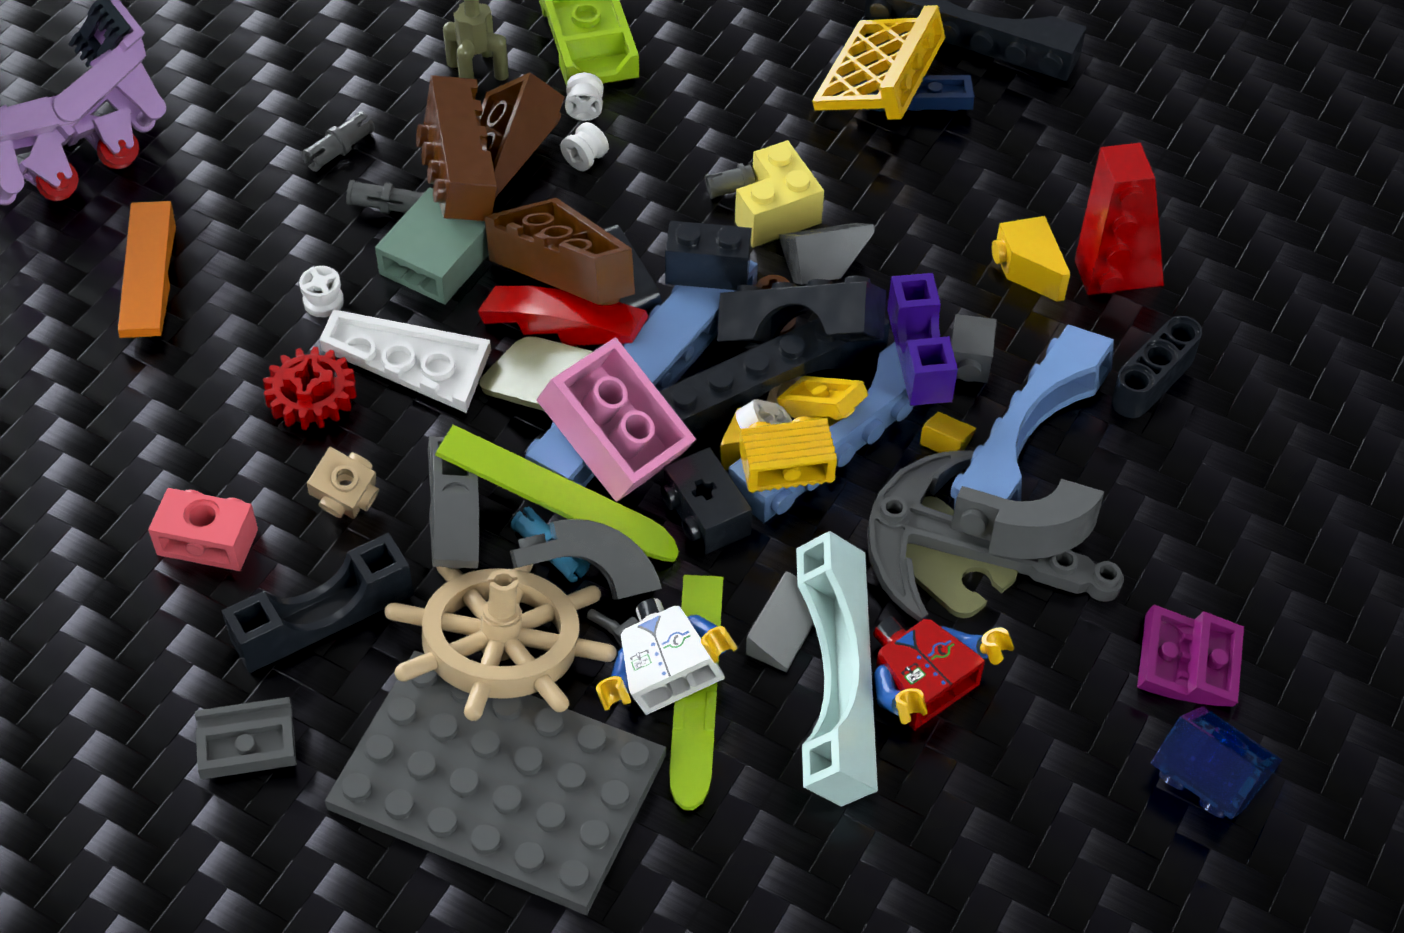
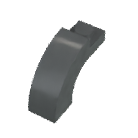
[951,479,1104,559]
[510,519,662,600]

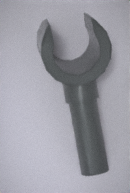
[587,609,639,648]

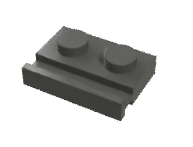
[195,697,297,780]

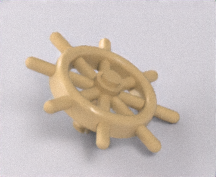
[384,564,617,721]

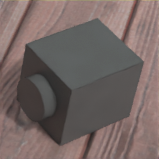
[951,314,997,383]

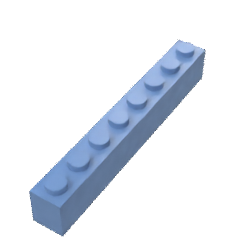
[525,260,758,487]

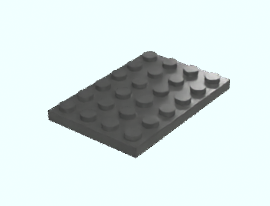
[325,650,666,915]

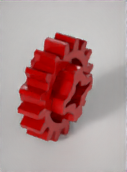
[263,347,357,430]

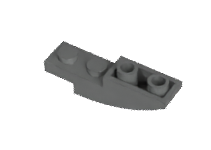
[428,436,479,569]

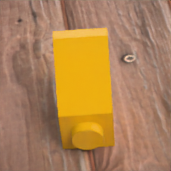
[992,216,1070,302]

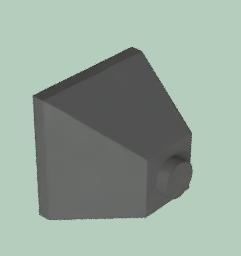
[779,223,874,286]

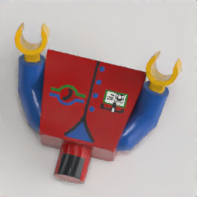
[873,617,1015,730]

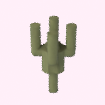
[443,0,509,80]

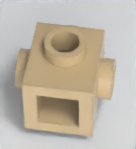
[307,447,379,519]

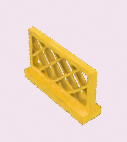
[812,5,945,120]

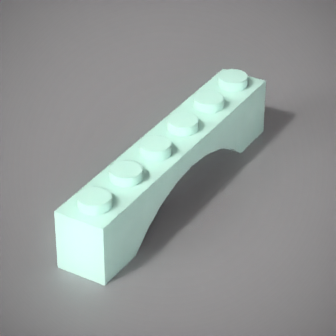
[796,531,878,807]

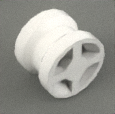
[565,72,604,121]
[560,122,609,171]
[299,266,344,317]

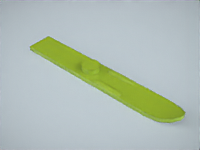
[435,425,679,562]
[670,575,723,810]

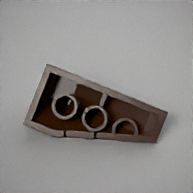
[479,72,565,198]

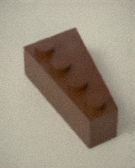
[416,75,497,221]
[485,198,635,305]

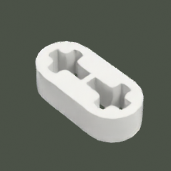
[736,399,792,428]

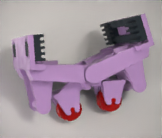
[0,0,166,206]

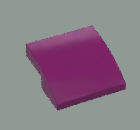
[1137,605,1244,707]

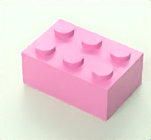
[536,337,696,502]

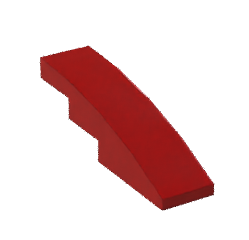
[478,286,649,346]

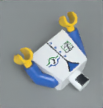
[596,598,738,715]

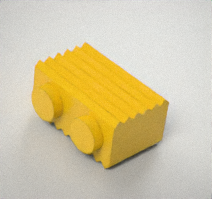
[739,416,837,493]

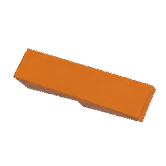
[118,201,176,338]

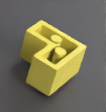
[735,140,824,248]

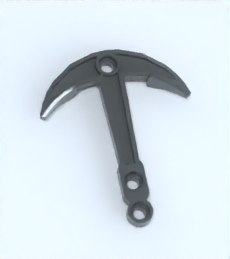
[867,450,1124,622]

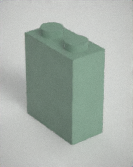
[375,187,489,304]

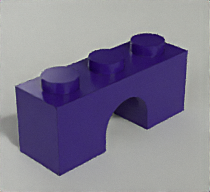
[887,273,958,406]

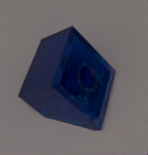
[1151,707,1282,819]

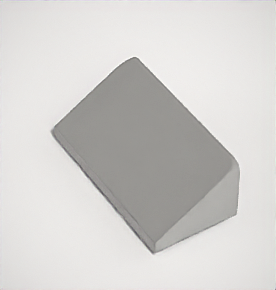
[746,571,814,672]

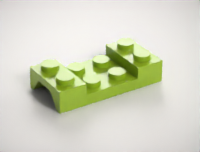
[539,0,639,86]

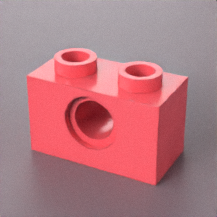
[148,488,258,571]

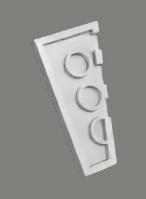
[319,309,491,413]

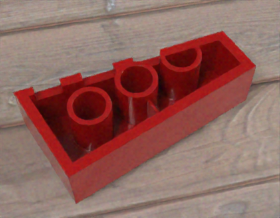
[1075,143,1164,295]

